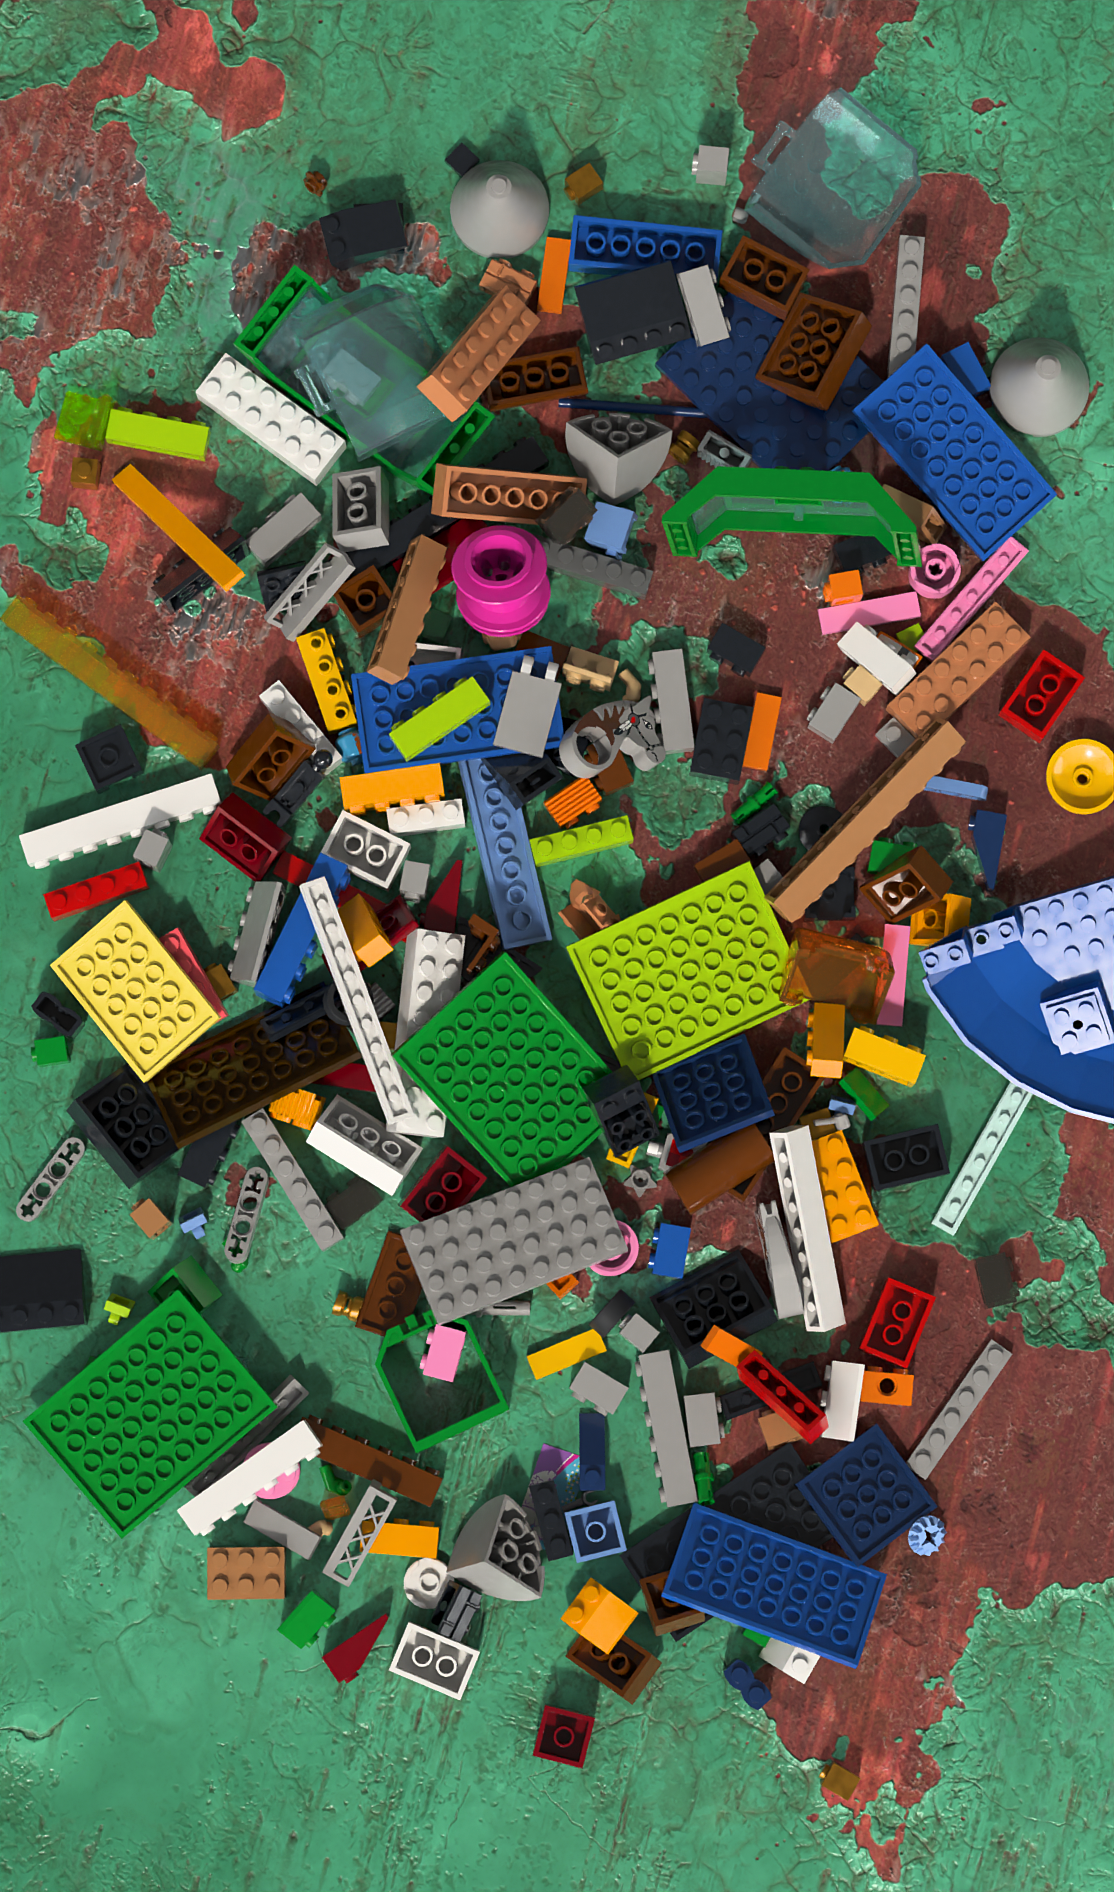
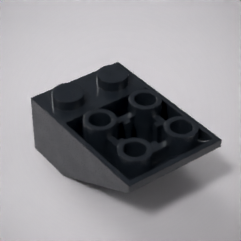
[481,752,563,810]
[582,1065,660,1158]

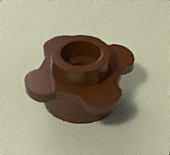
[303,171,327,197]

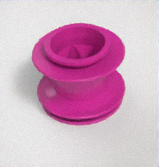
[452,525,551,637]

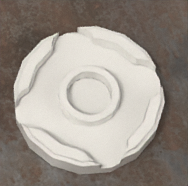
[404,1558,454,1609]

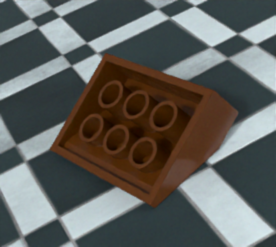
[755,292,872,411]

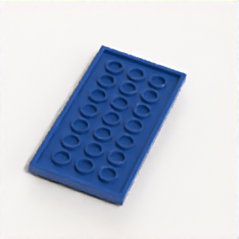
[851,344,1057,561]
[351,646,564,774]
[661,1503,887,1669]

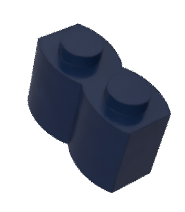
[723,1658,772,1710]

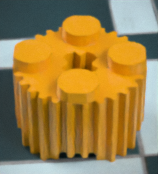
[268,1089,326,1131]

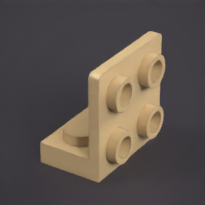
[562,646,619,693]

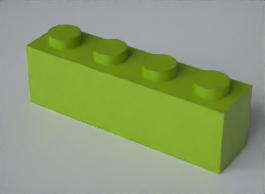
[105,407,211,461]
[389,676,490,762]
[529,815,634,868]

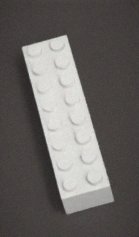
[386,929,465,1138]

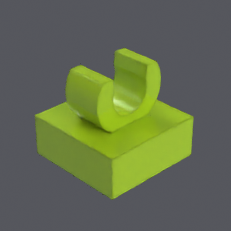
[104,1293,136,1325]

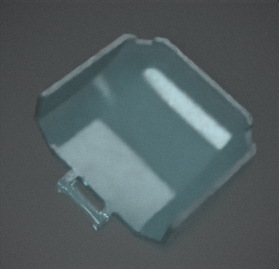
[744,87,921,269]
[289,284,447,462]

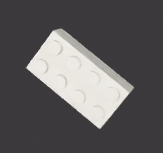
[306,1094,423,1196]

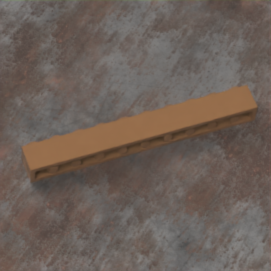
[764,717,966,923]

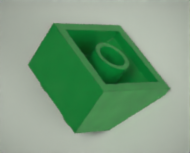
[147,1255,222,1314]
[277,1589,337,1649]

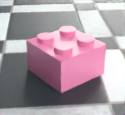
[420,1324,467,1383]

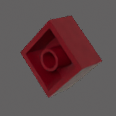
[532,1703,595,1769]

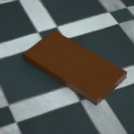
[355,1230,422,1343]

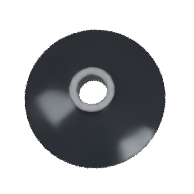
[799,806,843,851]

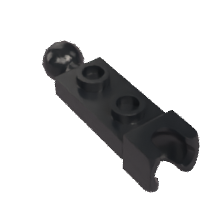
[263,749,333,827]

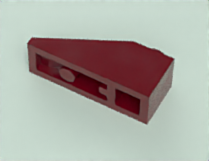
[420,860,463,934]
[322,1613,389,1684]

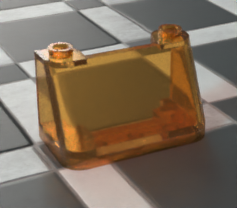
[778,928,895,1025]

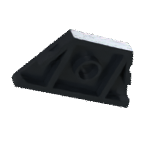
[457,916,543,982]

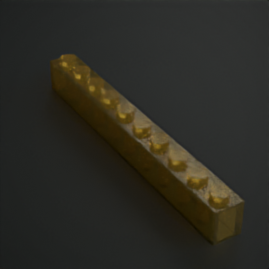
[0,595,220,771]

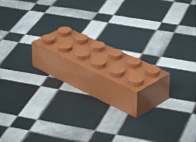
[416,285,541,422]
[431,463,587,529]
[886,602,1031,739]

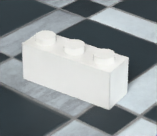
[837,622,917,696]
[386,799,465,837]

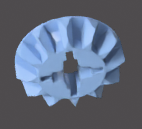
[908,1515,947,1556]

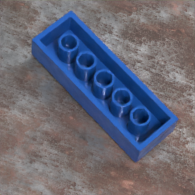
[568,215,722,286]
[254,852,351,1008]

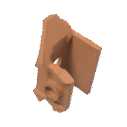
[558,879,621,940]

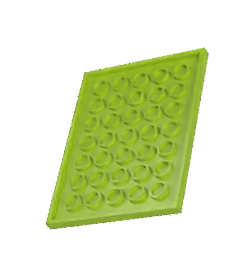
[565,861,812,1080]

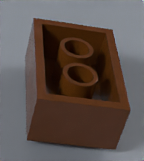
[718,235,810,321]

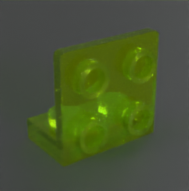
[54,391,115,451]

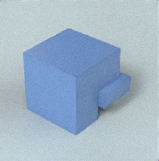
[584,501,638,561]

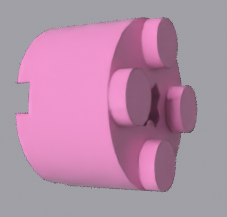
[908,544,961,599]

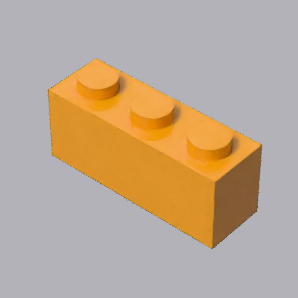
[337,894,394,968]
[806,1002,845,1078]
[360,1517,440,1558]

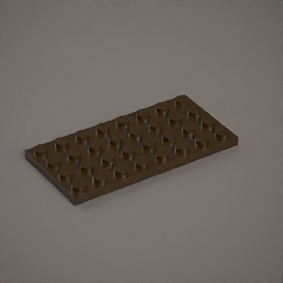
[147,981,362,1149]

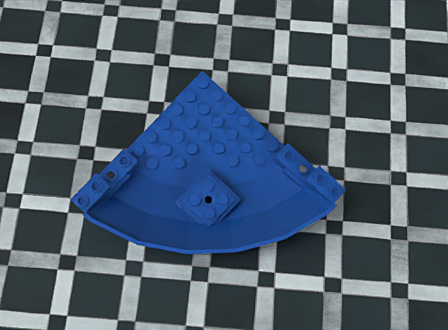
[919,875,1114,1124]

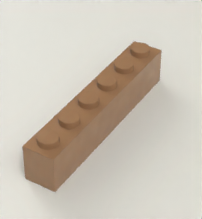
[366,534,447,685]

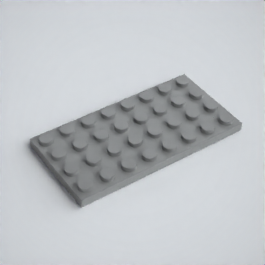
[400,1157,628,1326]

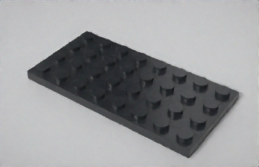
[619,1442,833,1642]

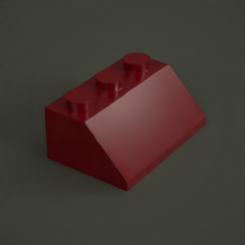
[199,792,292,882]
[398,1145,487,1222]

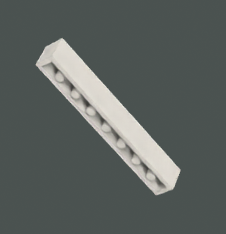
[19,773,221,869]
[769,1125,846,1332]

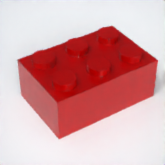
[998,649,1085,744]
[858,1278,936,1369]

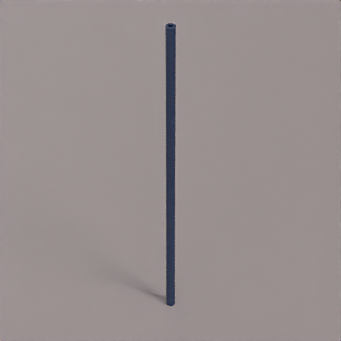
[558,398,708,418]

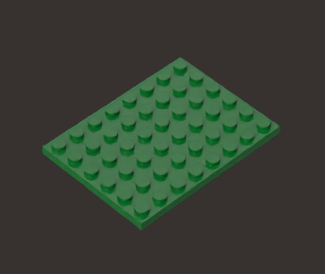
[391,951,612,1187]
[23,1289,278,1539]

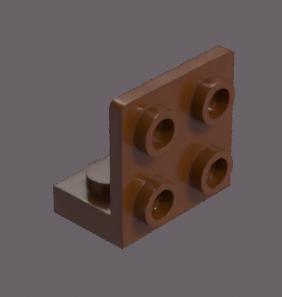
[467,914,501,977]

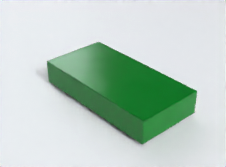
[838,1067,889,1121]

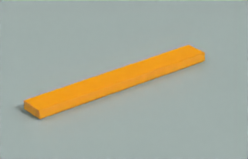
[112,464,245,592]

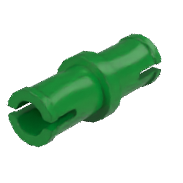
[730,781,778,826]
[693,1452,715,1506]

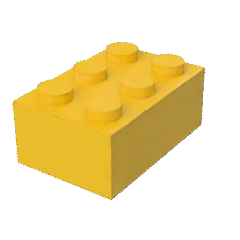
[843,1026,926,1088]

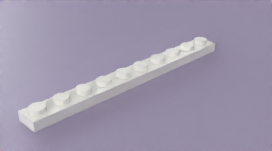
[299,876,414,1125]

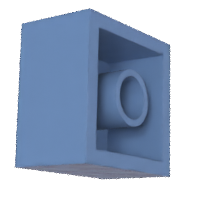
[564,1500,627,1563]

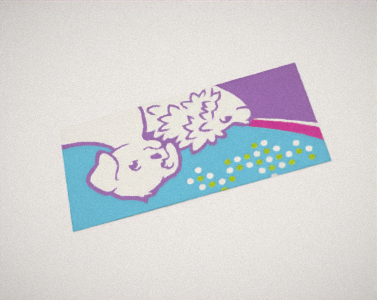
[521,1443,579,1550]

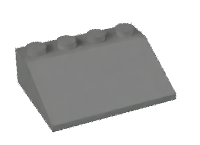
[227,882,286,987]

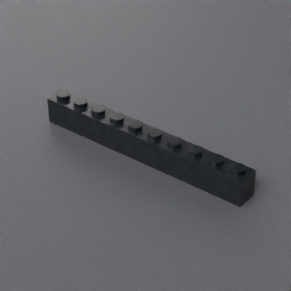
[325,436,549,584]

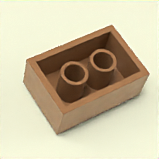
[207,1546,286,1600]

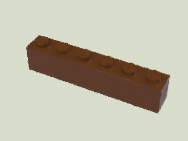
[300,1414,443,1507]

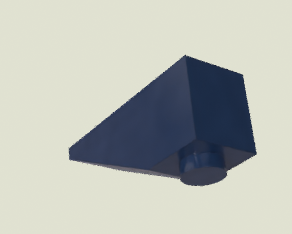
[968,809,1007,892]
[579,1413,605,1491]

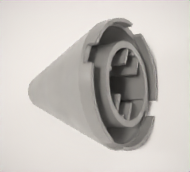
[450,160,549,259]
[989,337,1089,437]

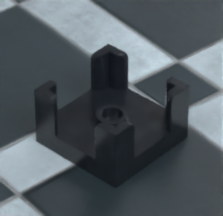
[75,724,144,794]
[804,867,856,922]

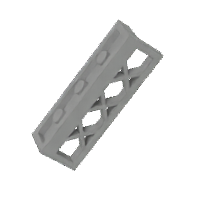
[264,542,356,642]
[322,1479,398,1587]

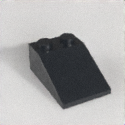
[319,199,409,271]

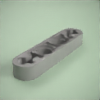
[16,1137,86,1222]
[224,1167,269,1264]

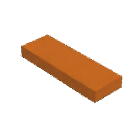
[537,237,571,314]
[742,692,782,771]
[701,1325,763,1367]

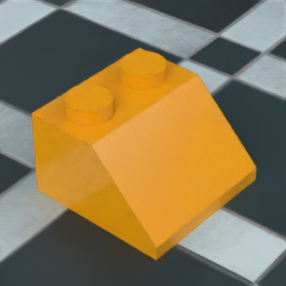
[909,894,971,946]
[560,1578,639,1654]

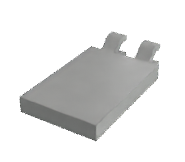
[493,655,562,758]

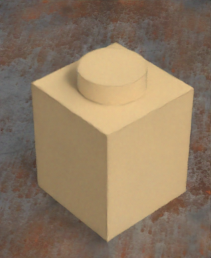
[842,665,883,707]

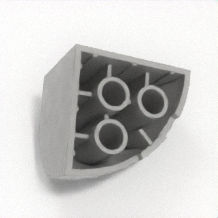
[565,413,672,506]
[446,1494,545,1601]

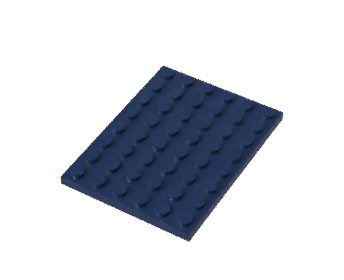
[655,292,884,471]

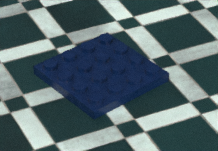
[652,1033,775,1153]
[795,1424,938,1567]

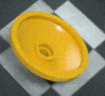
[1046,739,1114,814]

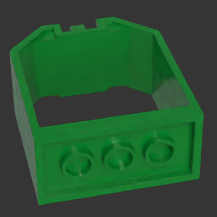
[375,1310,509,1454]

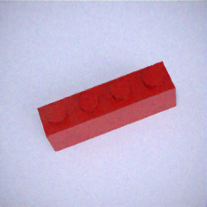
[43,862,150,922]
[736,1350,829,1444]

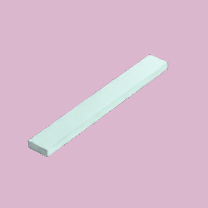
[931,1081,1033,1236]

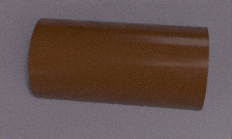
[485,346,588,412]
[663,1124,774,1216]

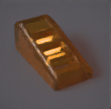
[320,1495,351,1520]

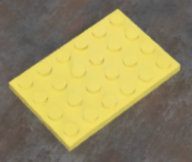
[50,900,222,1083]

